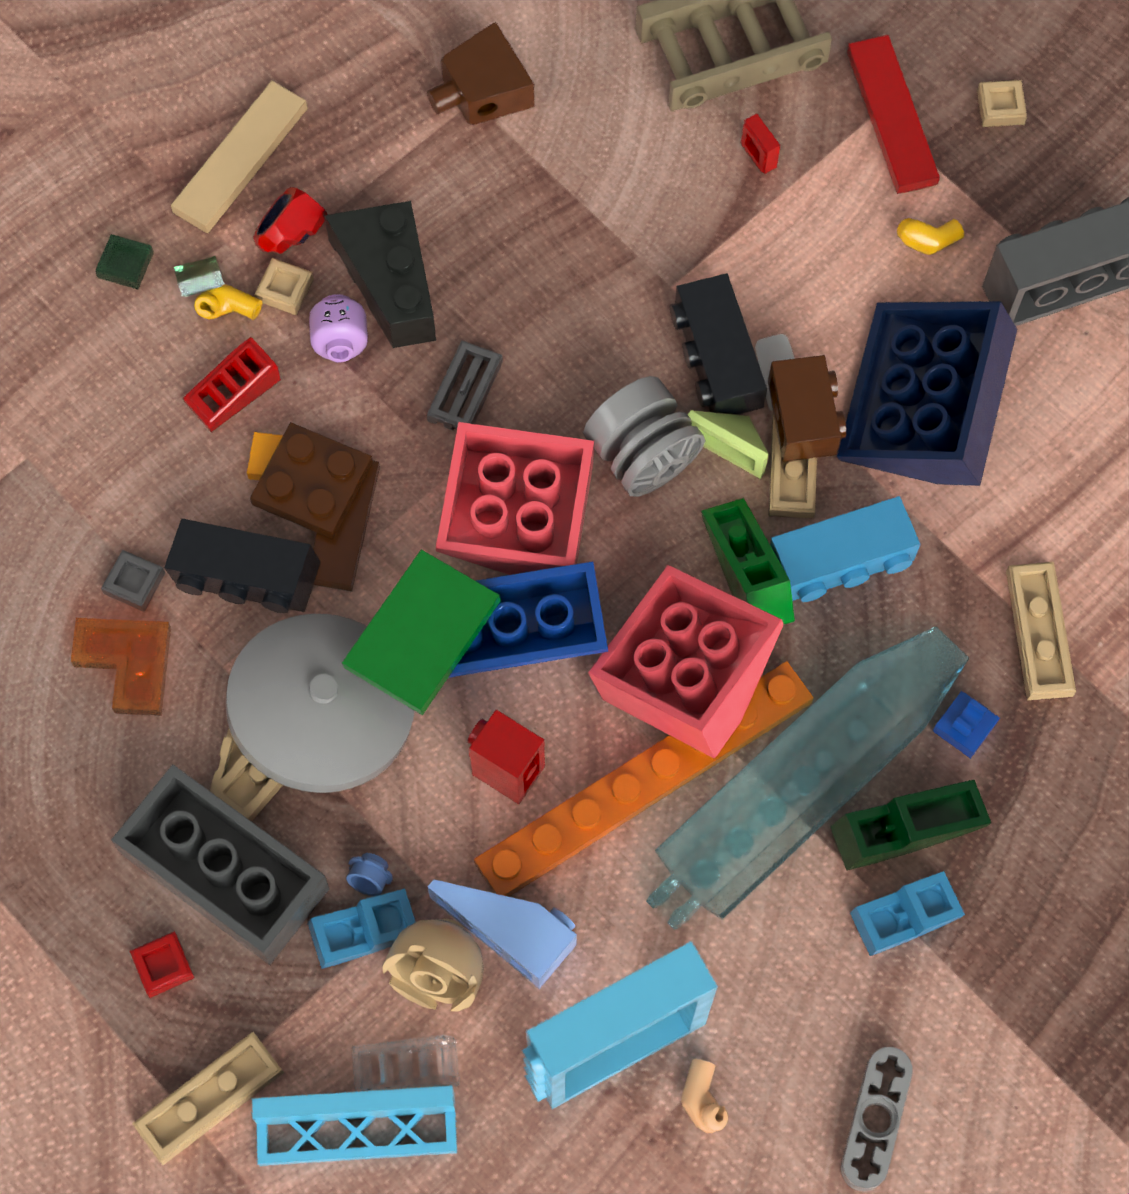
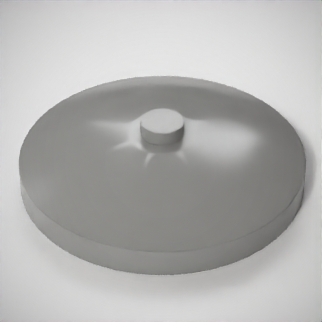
[226,614,414,793]

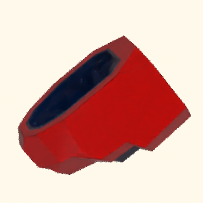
[253,187,328,254]

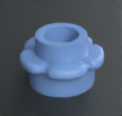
[346,853,393,896]

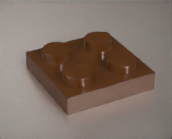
[250,422,373,540]

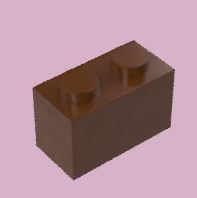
[767,355,846,462]

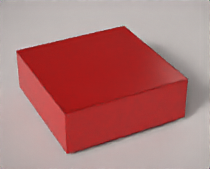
[741,113,780,174]
[130,931,195,998]

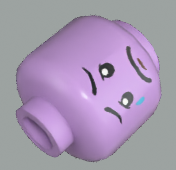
[309,294,368,362]

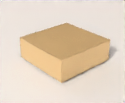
[977,80,1027,127]
[255,258,314,315]

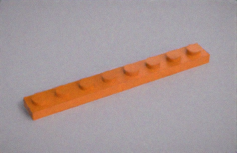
[474,661,814,897]

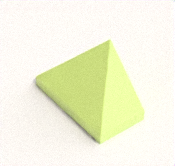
[688,410,769,479]

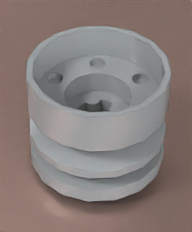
[583,376,705,497]

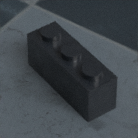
[670,273,767,415]
[164,518,321,613]

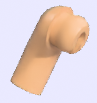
[681,1059,728,1133]

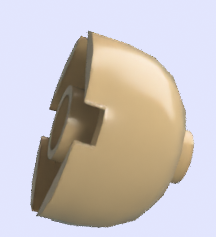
[382,919,484,1011]

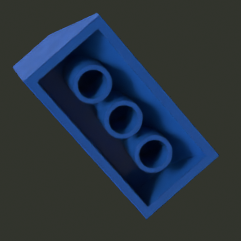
[448,561,608,678]

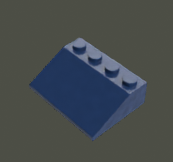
[837,301,1017,486]

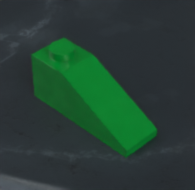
[701,498,795,625]

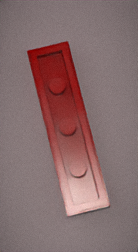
[847,35,940,194]

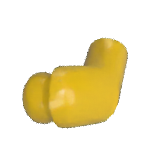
[897,218,964,255]
[194,284,263,320]

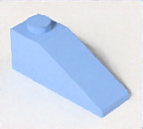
[427,880,577,989]

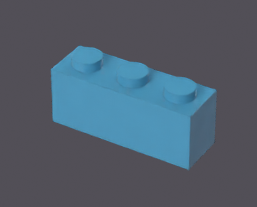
[770,496,920,602]

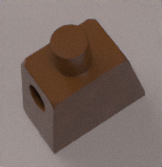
[427,22,534,125]

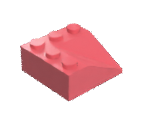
[436,422,594,575]
[588,565,784,759]

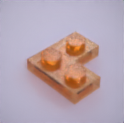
[71,618,171,716]

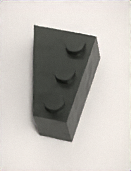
[324,201,436,348]

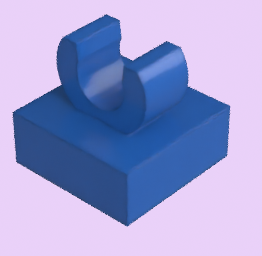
[933,691,1000,759]

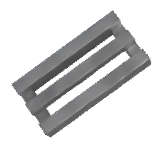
[427,340,503,430]

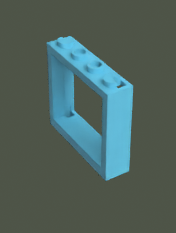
[522,941,718,1109]

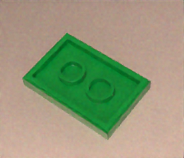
[342,549,501,716]

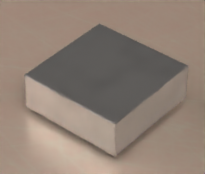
[101,550,165,612]

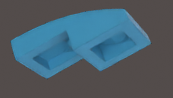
[850,871,965,956]
[308,889,416,969]

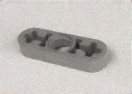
[841,1047,913,1192]

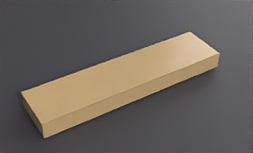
[171,81,308,234]

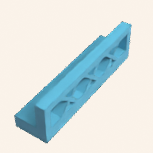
[252,1086,457,1166]

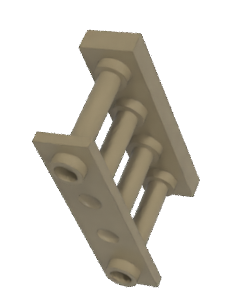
[635,0,832,112]

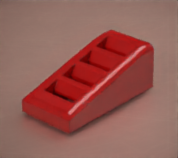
[183,337,281,432]

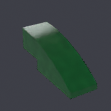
[830,779,992,871]

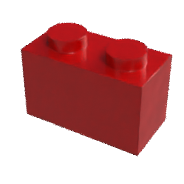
[467,709,545,804]

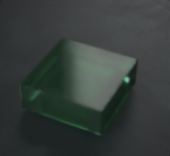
[95,234,154,290]
[173,256,224,297]

